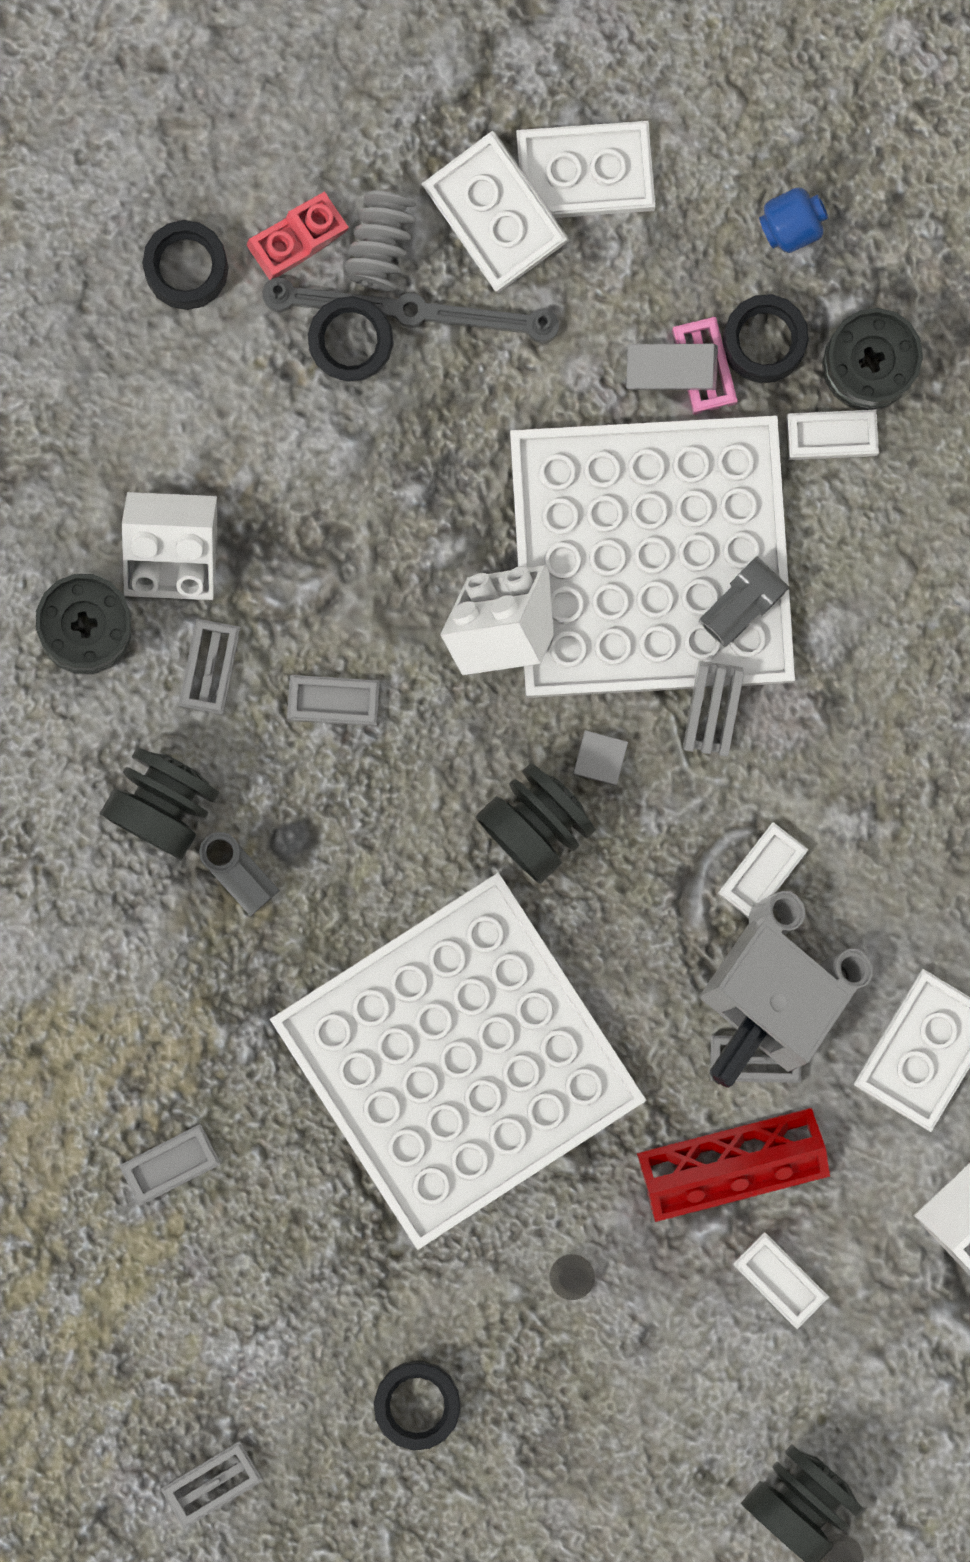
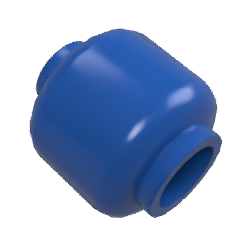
[759,187,829,253]

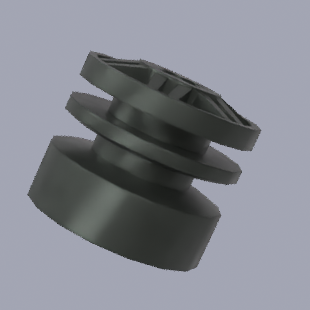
[822,308,923,410]
[36,574,131,675]
[100,747,220,860]
[475,763,596,884]
[741,1444,865,1562]

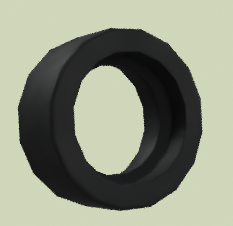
[142,220,229,310]
[722,294,809,383]
[308,296,394,382]
[374,1361,461,1451]

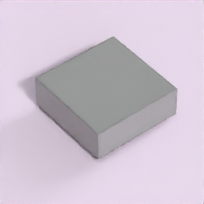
[573,730,628,786]

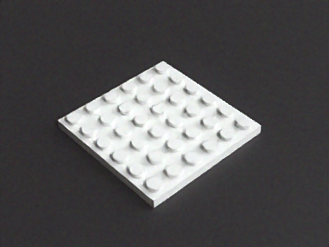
[510,416,795,698]
[270,872,647,1250]

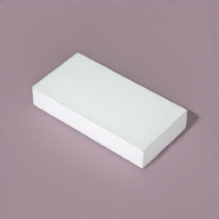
[786,410,879,460]
[717,822,809,918]
[732,1232,829,1329]

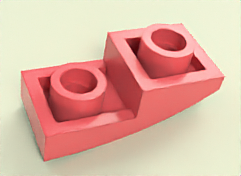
[246,191,349,280]

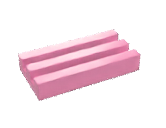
[672,317,738,415]

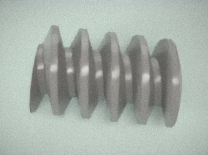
[345,190,416,291]

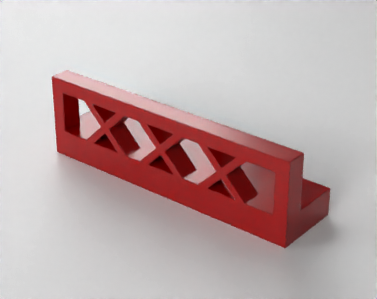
[637,1108,830,1222]

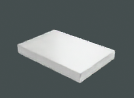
[516,121,655,218]
[422,131,570,293]
[852,969,970,1132]

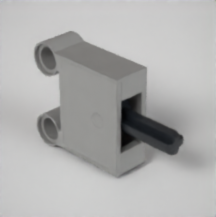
[699,891,873,1088]

